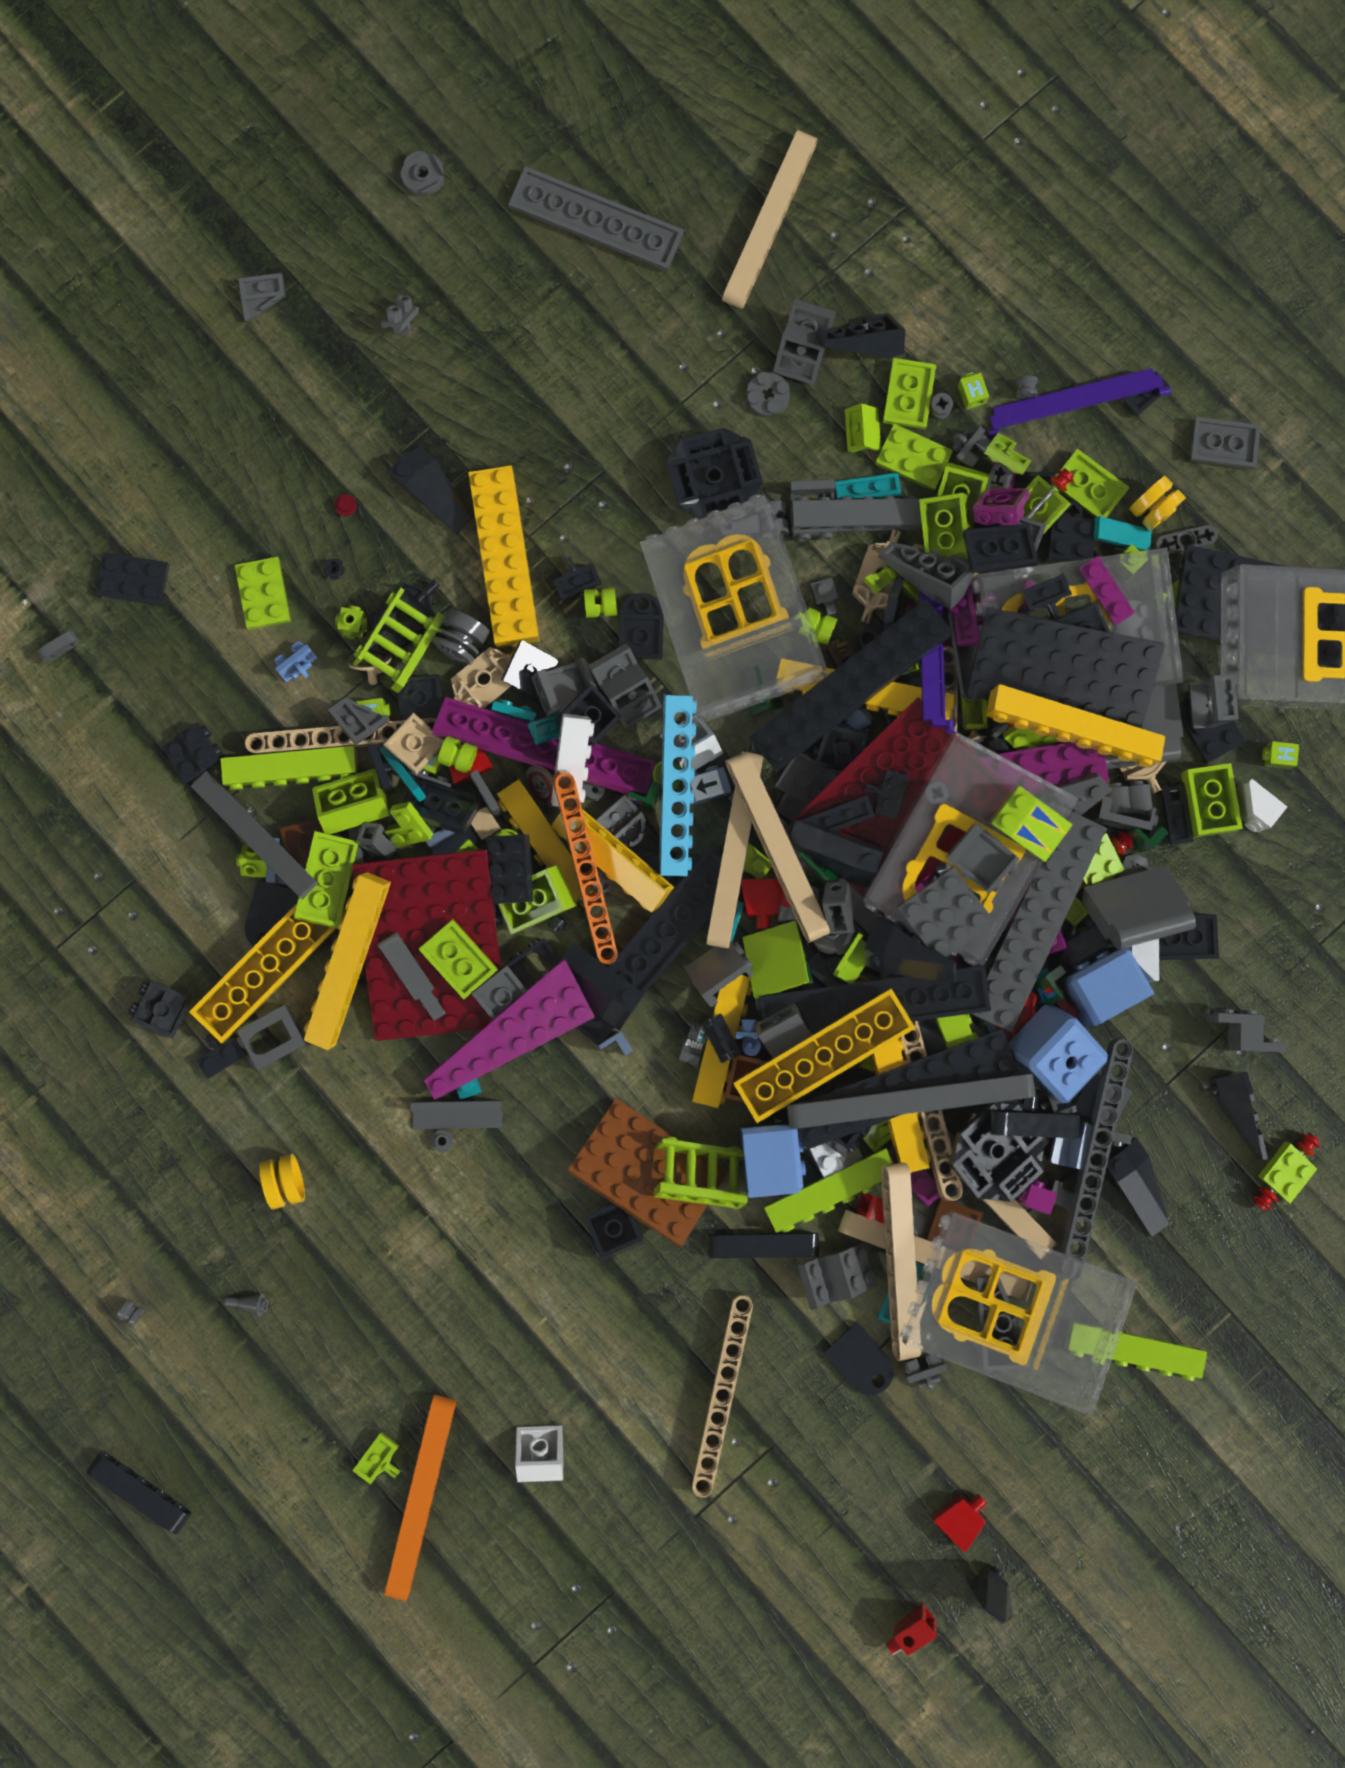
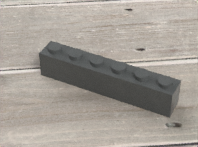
[789,496,923,532]

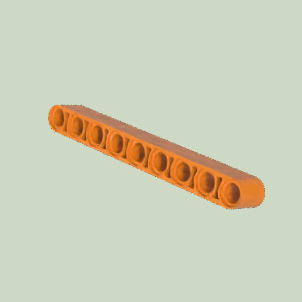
[553,770,617,964]
[384,1394,456,1602]

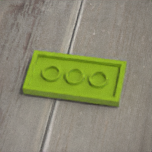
[294,831,358,929]

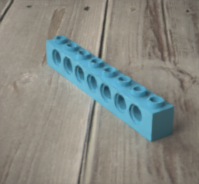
[659,695,697,876]

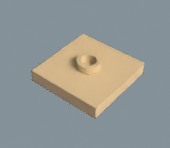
[383,713,444,775]

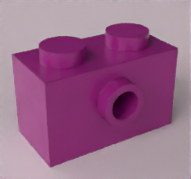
[1015,1180,1057,1215]

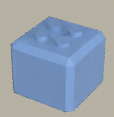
[1060,948,1154,1027]
[1008,1004,1108,1103]
[740,1123,806,1198]

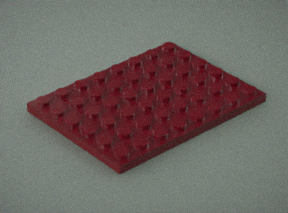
[790,697,1011,917]
[352,849,502,1041]

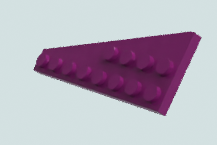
[424,958,595,1100]

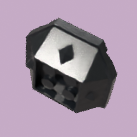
[666,428,763,524]
[949,1103,1044,1202]

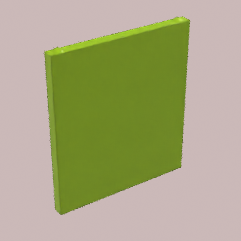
[742,920,809,999]

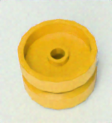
[1129,476,1186,531]
[259,1154,305,1210]

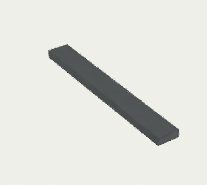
[191,771,318,900]

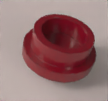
[334,494,357,517]

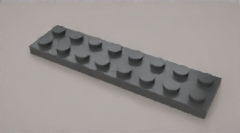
[508,166,684,272]

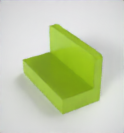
[845,403,881,453]
[833,933,866,984]

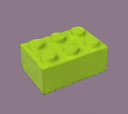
[1181,763,1243,838]
[312,769,390,835]
[498,865,577,934]

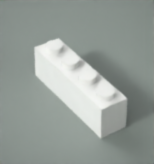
[551,714,594,808]

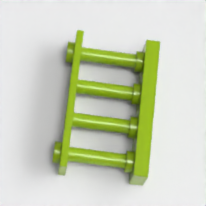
[353,588,445,693]
[654,1137,747,1209]

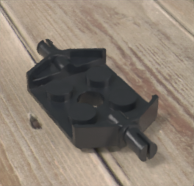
[368,579,440,652]

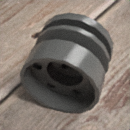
[431,609,490,665]

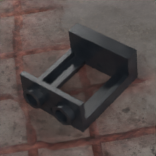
[508,938,560,989]

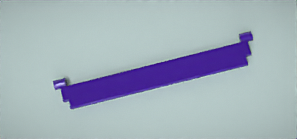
[988,368,1171,439]
[919,590,954,734]

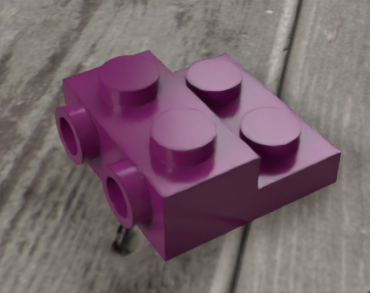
[973,488,1030,525]

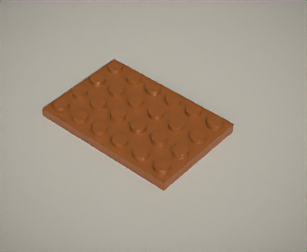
[567,1098,728,1248]

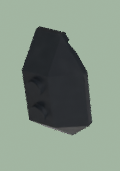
[1048,916,1114,970]

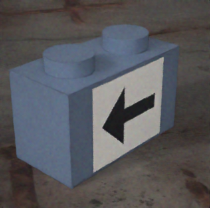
[681,765,731,807]

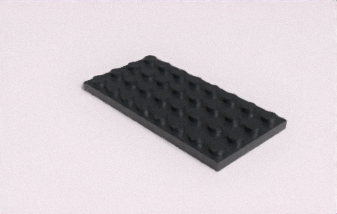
[1171,545,1345,667]
[966,607,1165,729]

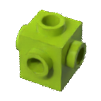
[335,605,369,639]
[236,845,267,877]

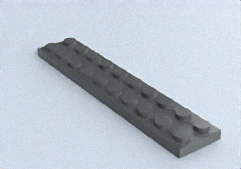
[972,809,1107,1032]

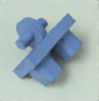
[274,641,318,682]
[736,1020,762,1056]

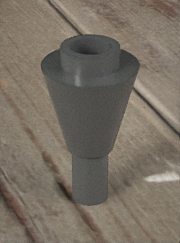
[225,1294,268,1317]

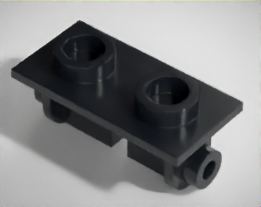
[701,1013,741,1064]

